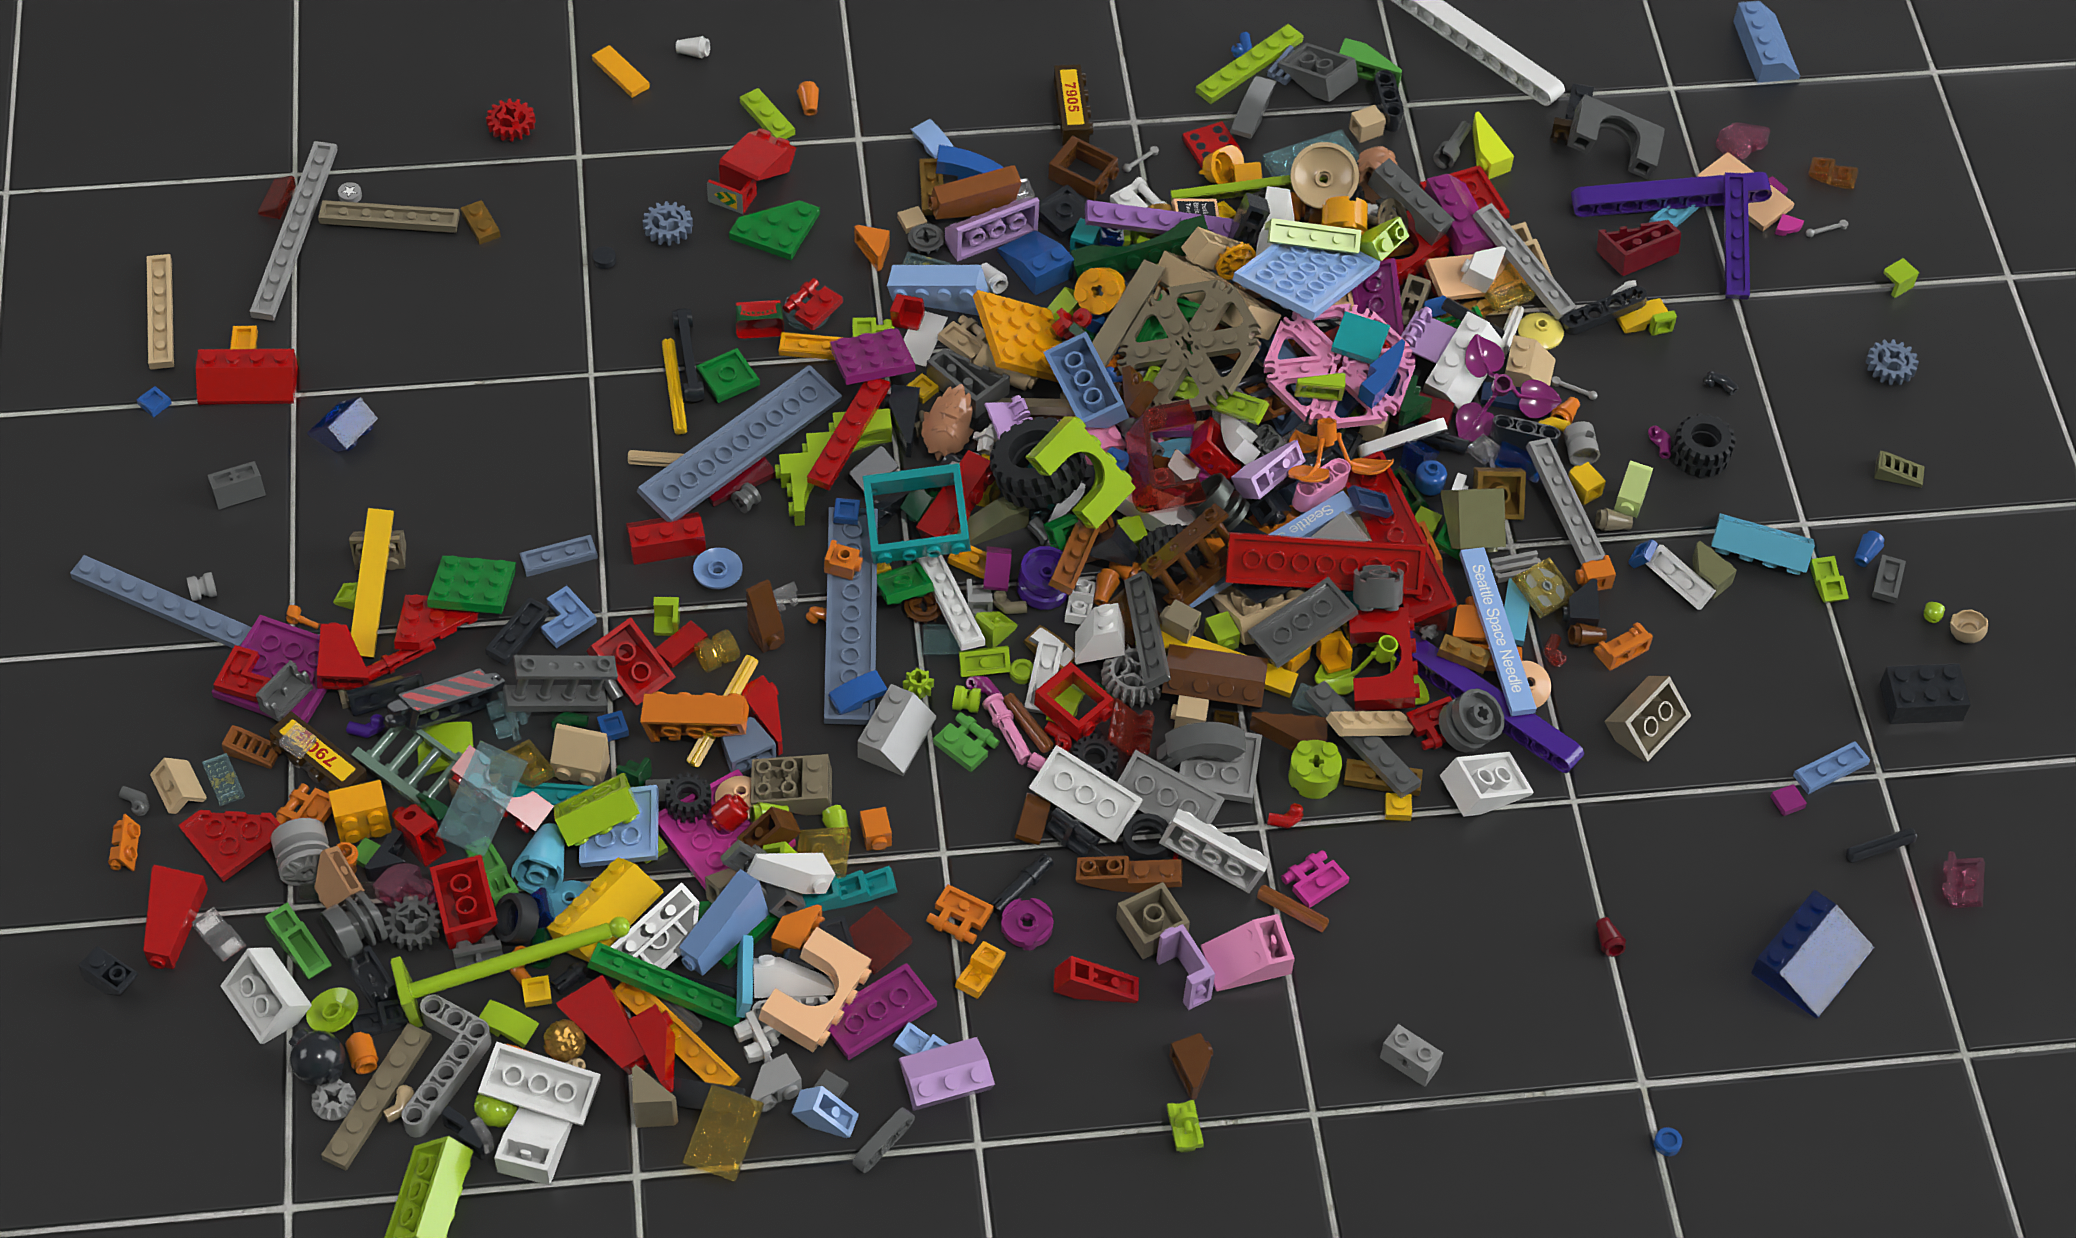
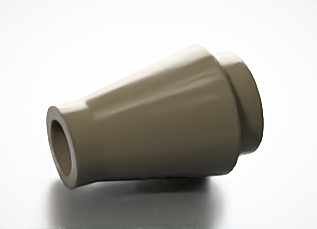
[1595,508,1633,532]

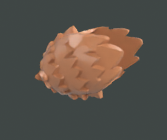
[1357,146,1398,205]
[921,384,974,461]

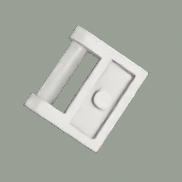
[1110,177,1167,207]

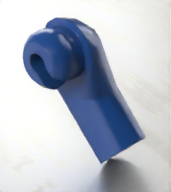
[1231,32,1252,58]

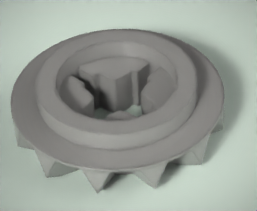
[312,1079,356,1121]

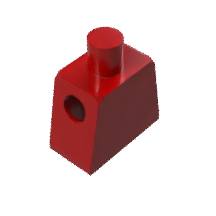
[392,804,447,867]

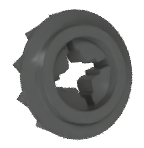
[908,224,944,255]

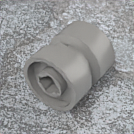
[1563,421,1600,466]

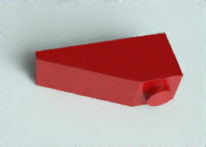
[741,675,783,756]
[1054,956,1139,1003]
[628,1004,675,1092]

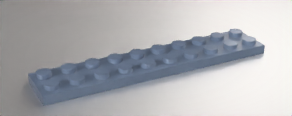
[637,365,842,522]
[824,507,878,725]

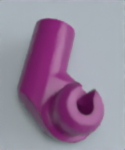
[1648,426,1671,459]
[966,676,1002,697]

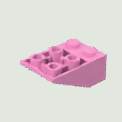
[1201,914,1295,992]

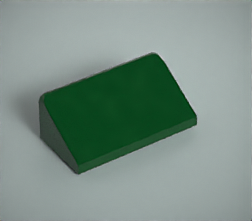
[1393,466,1429,514]

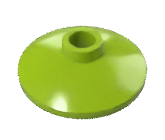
[306,988,359,1033]

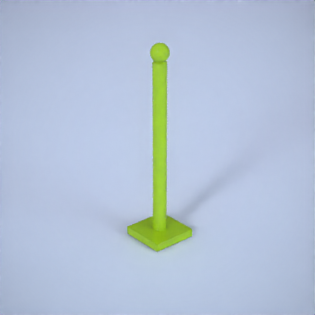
[391,917,630,1027]

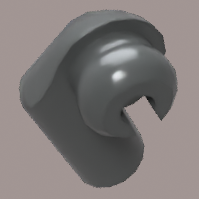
[119,786,149,816]

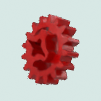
[486,98,536,141]

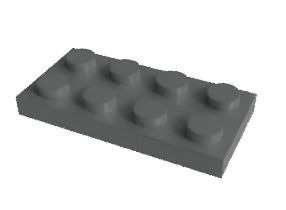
[1248,577,1358,669]

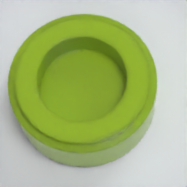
[1010,659,1034,684]

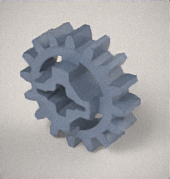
[643,201,693,246]
[1866,339,1919,385]

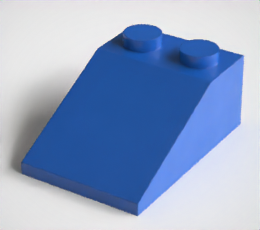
[997,230,1074,295]

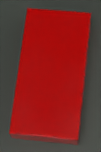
[655,621,708,668]

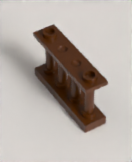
[1140,503,1229,606]

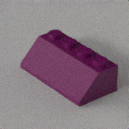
[1425,174,1497,256]

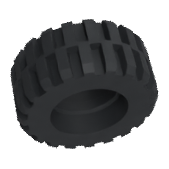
[990,417,1087,509]

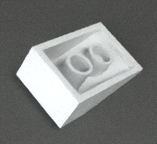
[1440,752,1534,817]

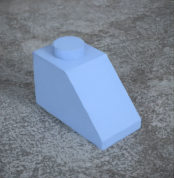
[792,1086,859,1138]

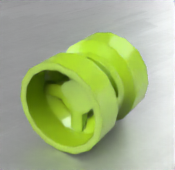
[952,685,981,713]

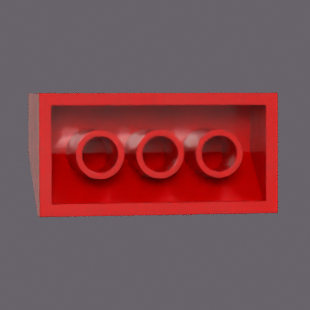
[196,349,298,404]

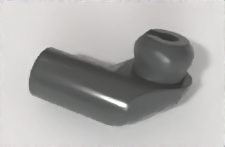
[591,679,624,701]

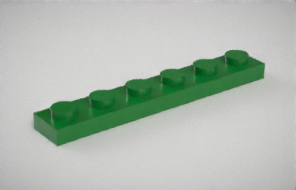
[587,942,741,1028]

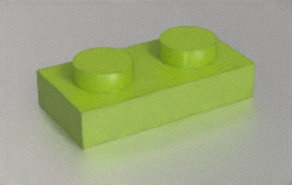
[958,646,1011,677]

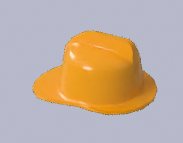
[1199,145,1244,184]

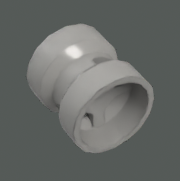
[187,572,217,602]

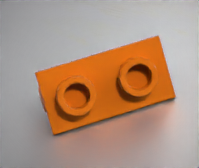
[108,814,140,871]

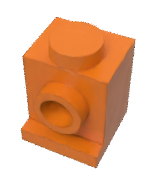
[824,540,863,580]
[1575,555,1616,591]

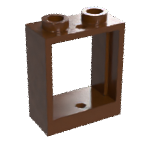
[1048,136,1119,201]

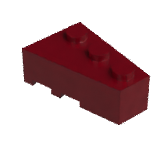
[1597,220,1681,276]

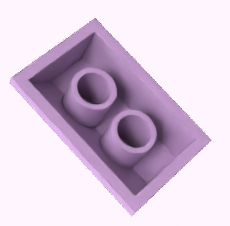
[899,1037,995,1111]

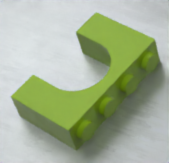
[1025,416,1136,529]

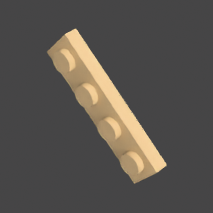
[1326,711,1414,736]

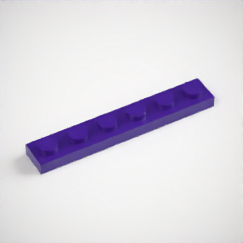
[1723,172,1750,299]

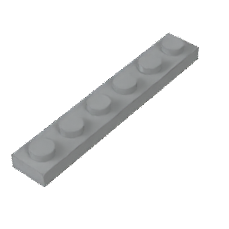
[1473,203,1577,320]
[1526,438,1605,565]

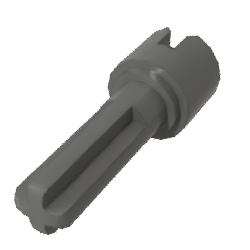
[1433,121,1472,169]

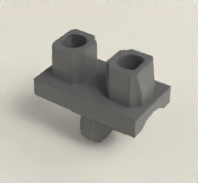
[453,935,503,969]

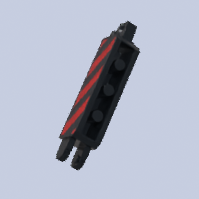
[383,668,505,731]

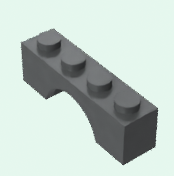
[1367,158,1454,246]

